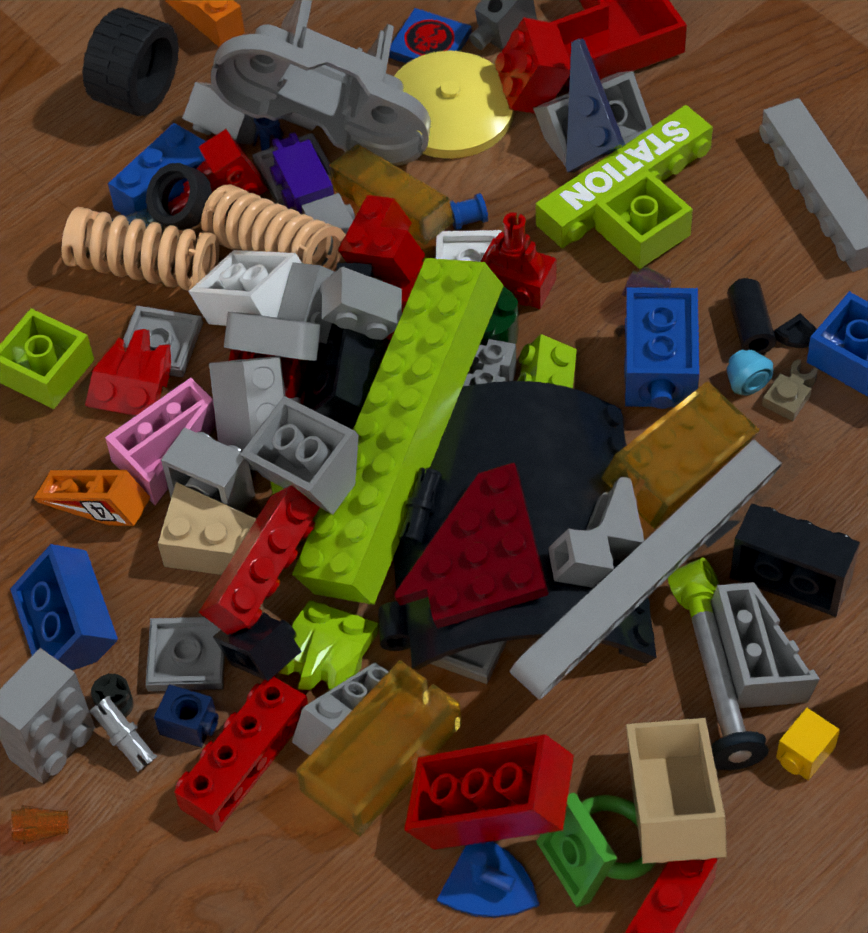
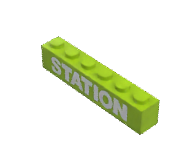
[536,105,713,248]

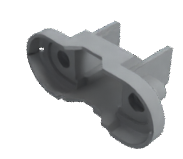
[210,0,431,167]

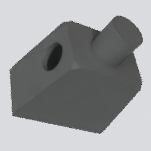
[469,0,537,50]

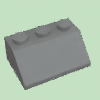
[533,71,652,167]
[209,356,286,470]
[240,396,359,515]

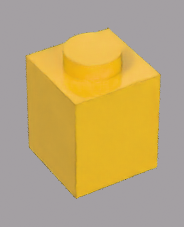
[776,708,840,781]

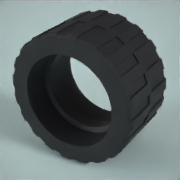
[82,8,179,117]

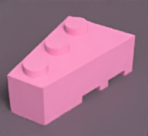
[105,378,216,505]

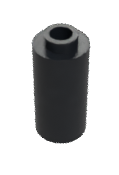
[727,278,776,354]

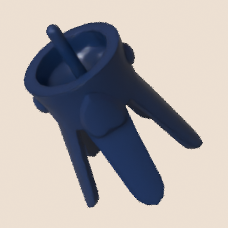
[252,117,284,151]

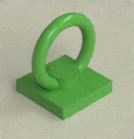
[536,792,657,908]

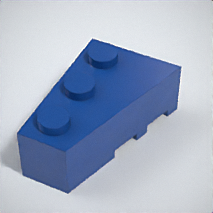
[108,123,206,221]

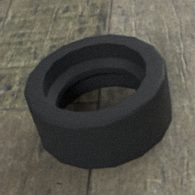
[146,163,212,230]

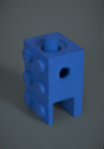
[624,287,700,409]

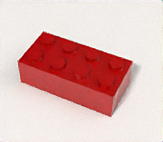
[404,734,574,850]

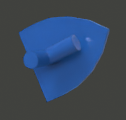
[437,841,539,918]

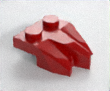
[85,329,171,416]

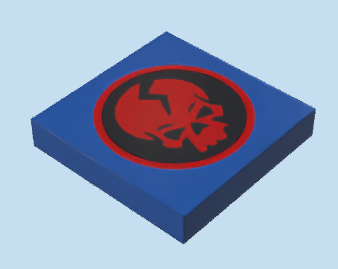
[389,8,472,64]

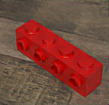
[198,485,320,635]
[174,676,308,832]

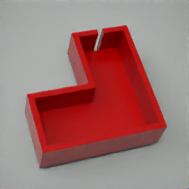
[551,0,687,91]

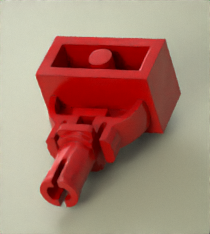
[168,129,268,216]
[480,212,556,309]

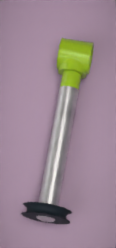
[668,557,769,770]

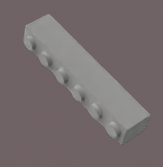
[759,98,868,272]

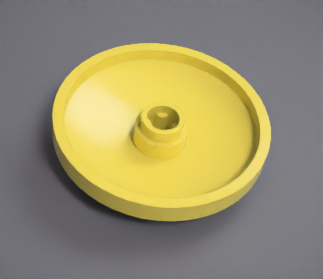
[394,51,514,159]

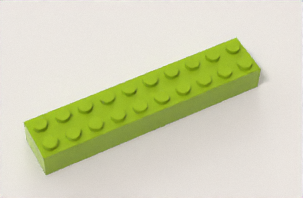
[292,258,504,605]

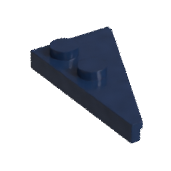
[566,39,625,173]

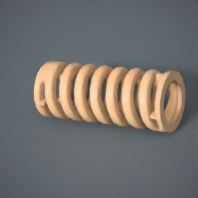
[201,184,345,272]
[62,207,219,291]

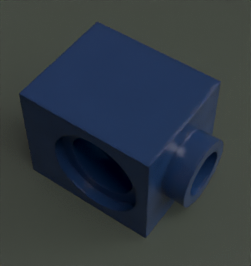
[154,684,219,748]

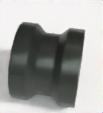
[91,674,134,718]

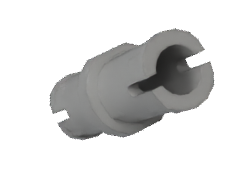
[89,696,157,773]

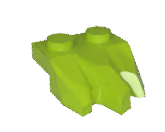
[278,600,379,690]

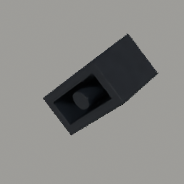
[213,612,302,681]

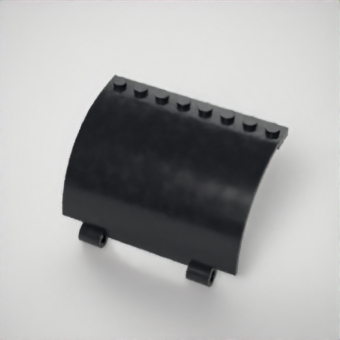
[378,381,657,670]

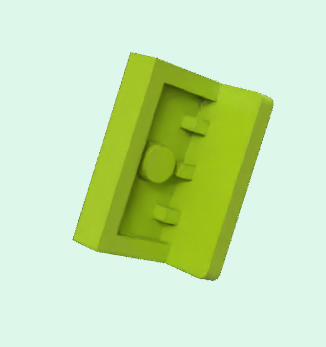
[517,334,577,388]

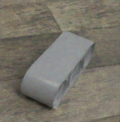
[224,312,321,360]

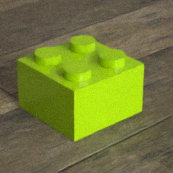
[595,170,693,269]
[0,308,94,409]

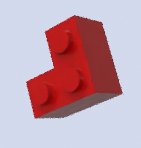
[338,195,425,283]

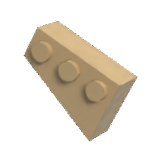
[158,482,256,575]

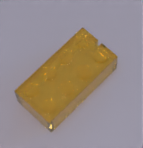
[602,381,760,529]
[296,660,462,836]

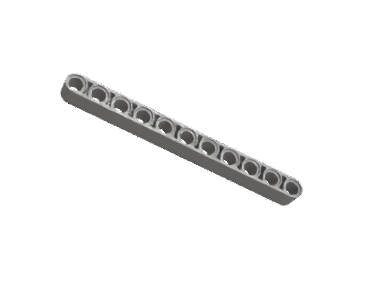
[509,440,782,700]

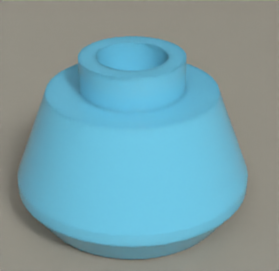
[727,350,773,396]

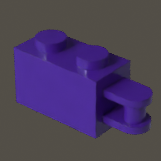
[270,132,334,214]

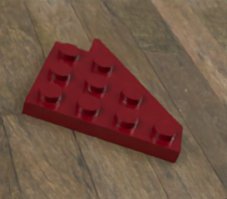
[394,462,549,629]

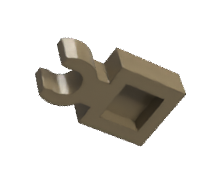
[762,359,818,421]

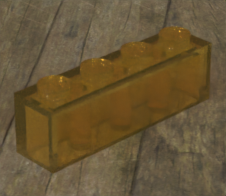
[329,144,454,245]

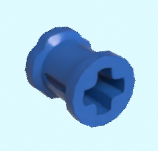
[447,193,488,231]

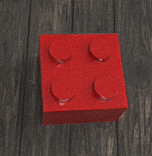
[495,17,570,114]

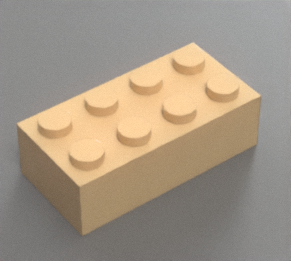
[626,718,727,863]

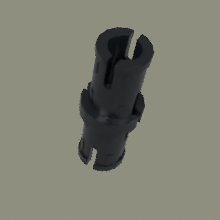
[399,467,442,546]

